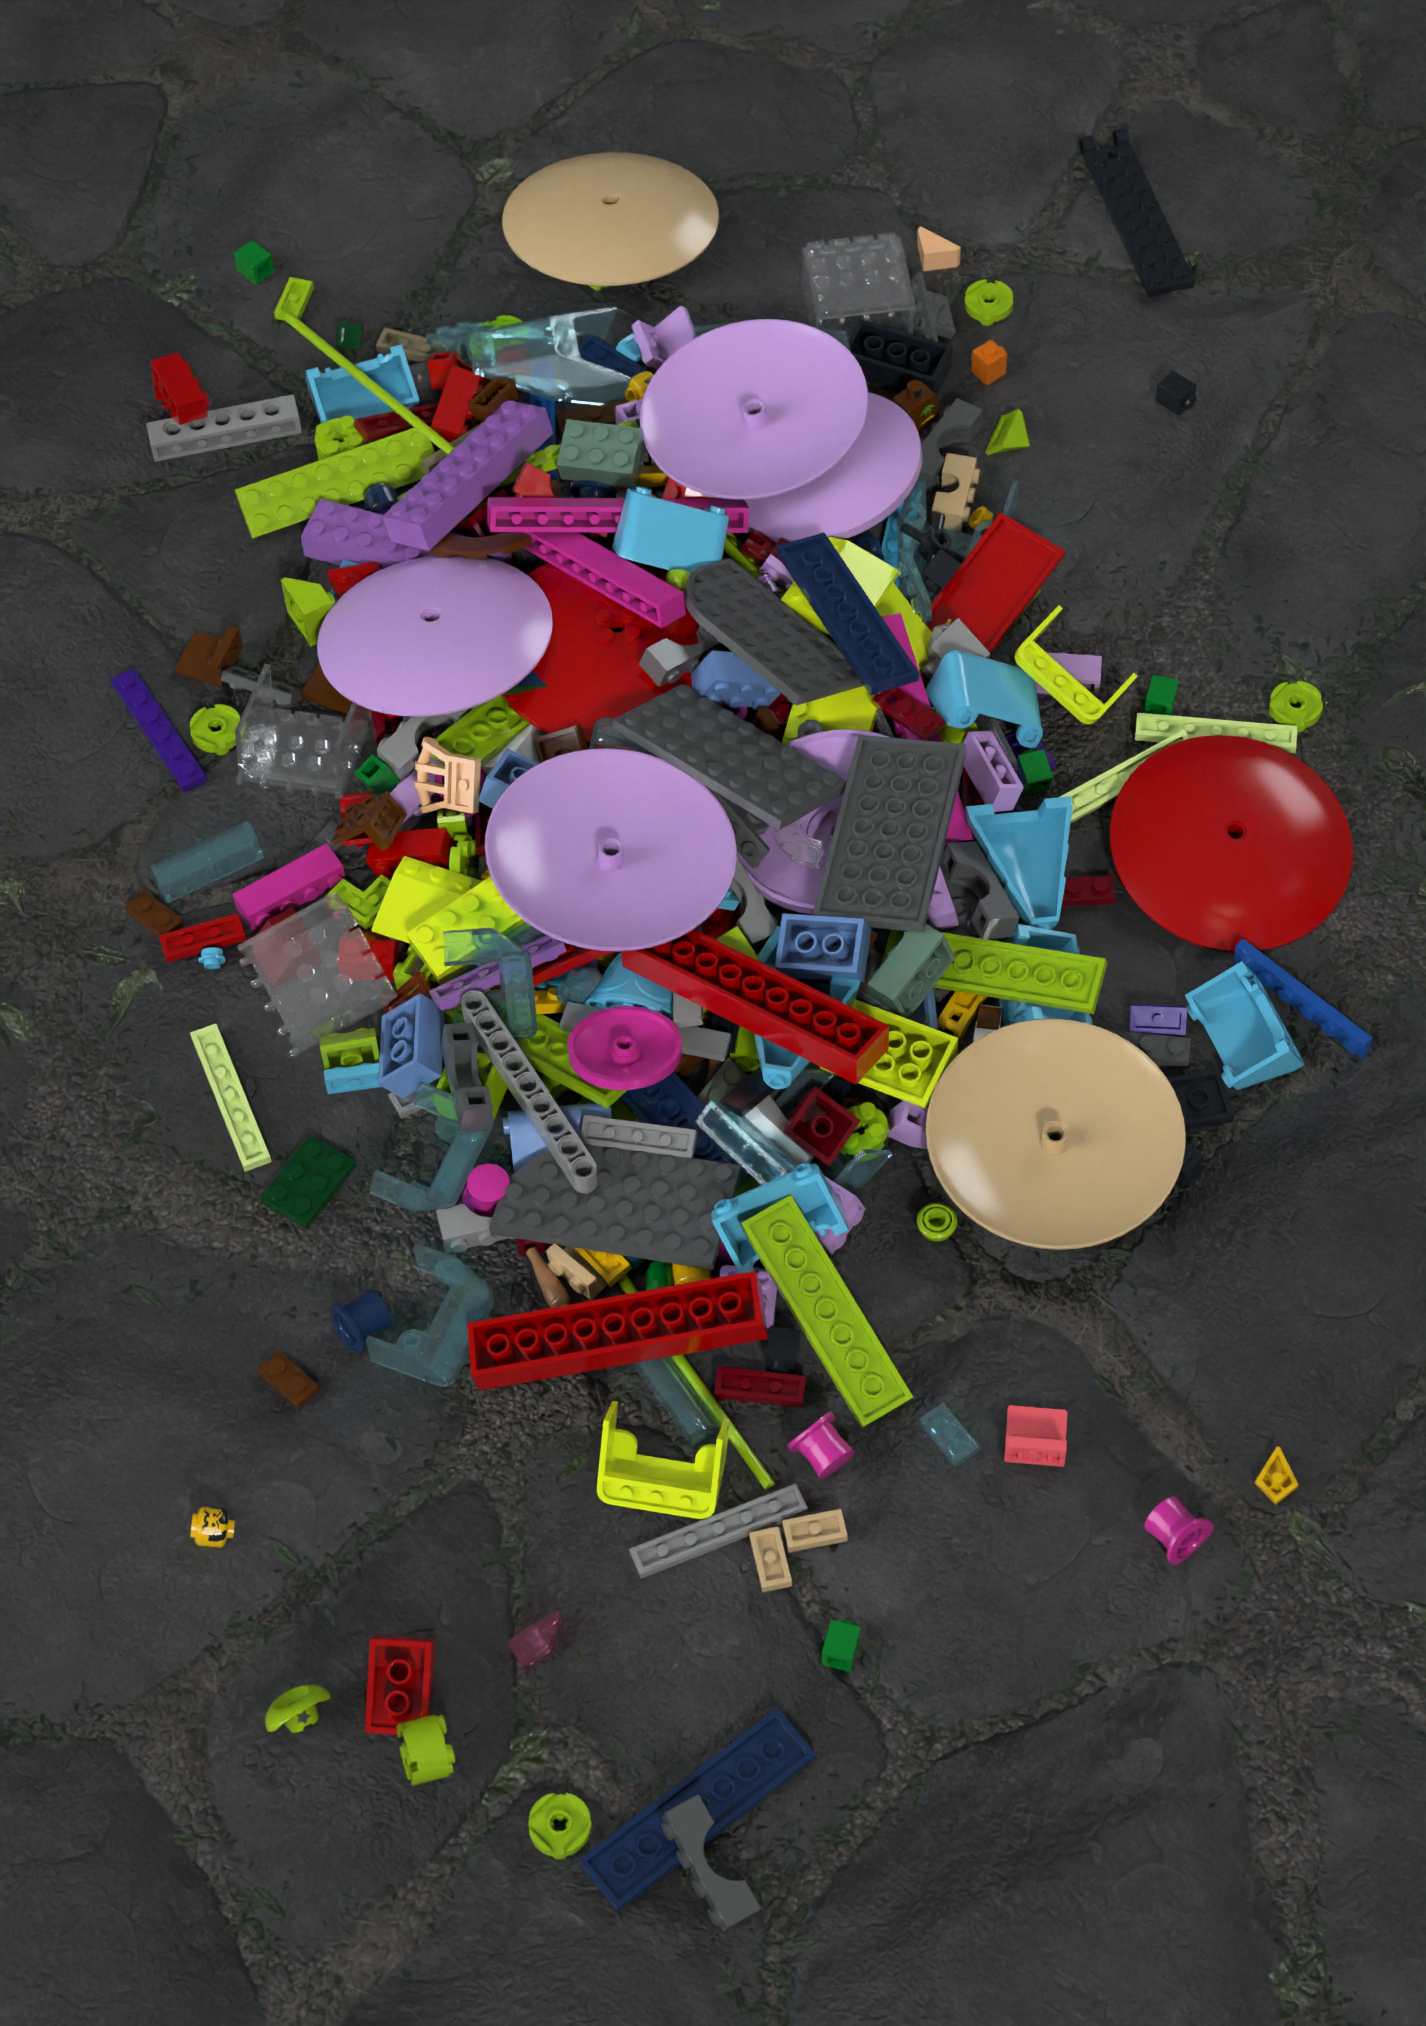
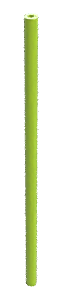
[284,312,455,455]
[617,1274,775,1490]

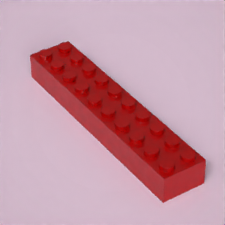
[622,929,889,1085]
[467,1271,768,1391]

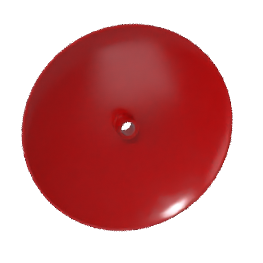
[1110,735,1353,952]

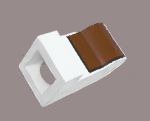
[973,1004,1002,1042]

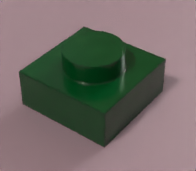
[336,322,364,350]

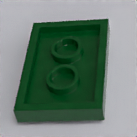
[260,1135,357,1230]

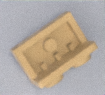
[546,1243,608,1300]

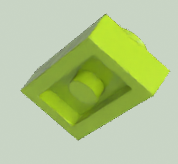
[274,277,314,321]

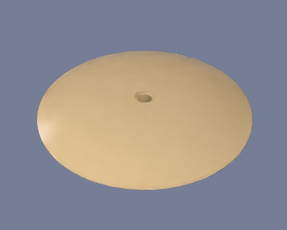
[502,152,719,286]
[926,1019,1186,1250]

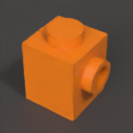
[971,339,1007,385]

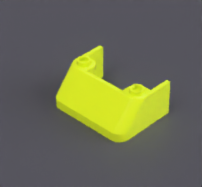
[1015,605,1138,724]
[597,1401,730,1519]

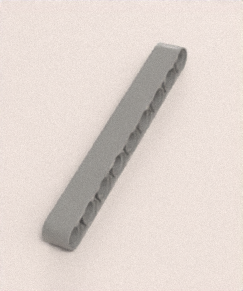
[461,990,598,1193]

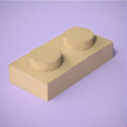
[782,1509,848,1553]
[749,1526,792,1593]

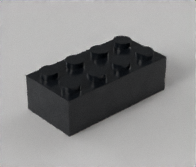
[845,319,953,396]

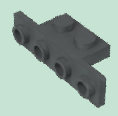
[906,272,956,342]
[703,784,770,868]

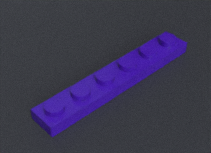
[111,668,207,793]

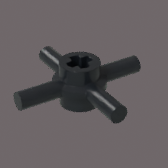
[900,513,966,569]

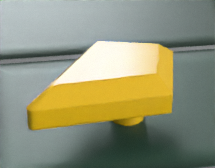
[1255,1446,1298,1505]

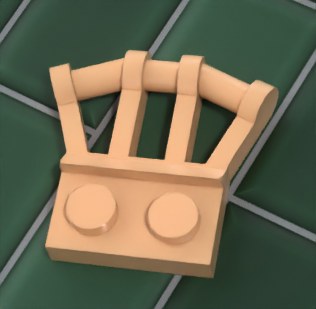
[414,737,481,814]

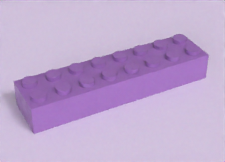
[382,400,553,551]
[301,499,513,570]

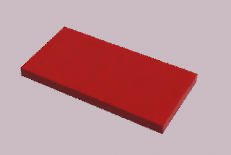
[921,512,1065,654]

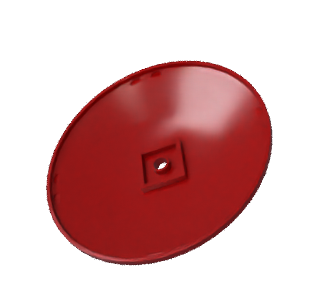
[501,548,732,748]

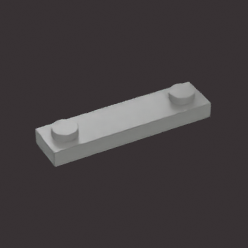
[580,1115,698,1158]

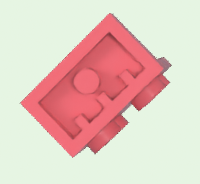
[1004,1405,1067,1467]

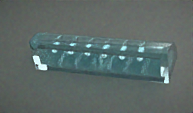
[150,821,264,903]
[695,1100,798,1185]
[631,1357,721,1450]

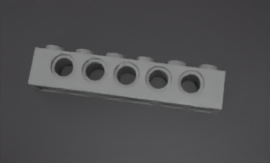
[146,394,302,462]

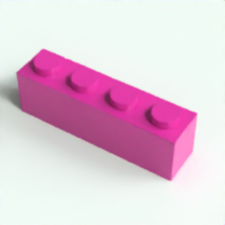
[233,843,346,931]

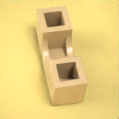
[931,453,980,532]

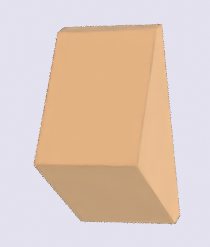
[917,226,961,271]

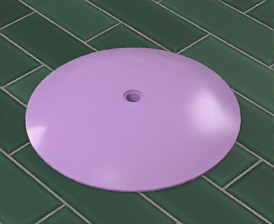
[640,319,868,499]
[317,555,553,717]
[485,748,737,951]

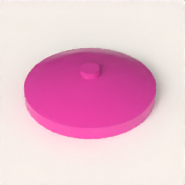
[568,1006,682,1090]

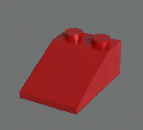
[365,1634,437,1734]

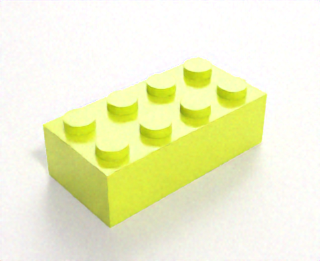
[406,876,531,985]

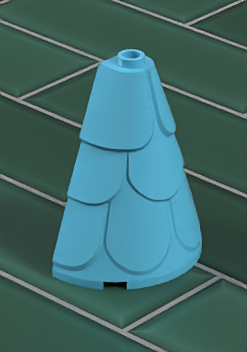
[965,796,1073,930]
[583,951,673,1021]
[755,966,860,1089]

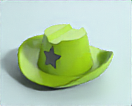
[265,1684,331,1733]

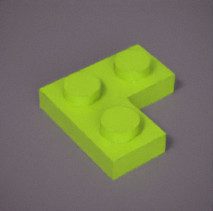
[325,874,391,930]

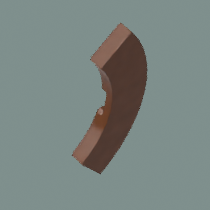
[424,532,532,559]

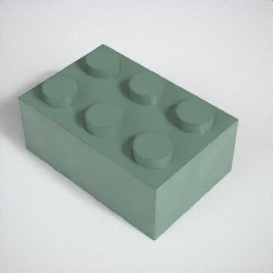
[557,419,645,488]
[867,924,955,1019]

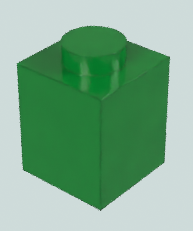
[234,240,274,285]
[1144,675,1179,715]
[1015,749,1053,795]
[354,754,400,796]
[822,1619,861,1672]

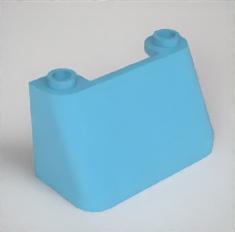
[306,344,420,423]
[612,486,729,573]
[926,650,1043,749]
[999,924,1092,1027]
[1185,961,1305,1090]
[711,1163,849,1274]

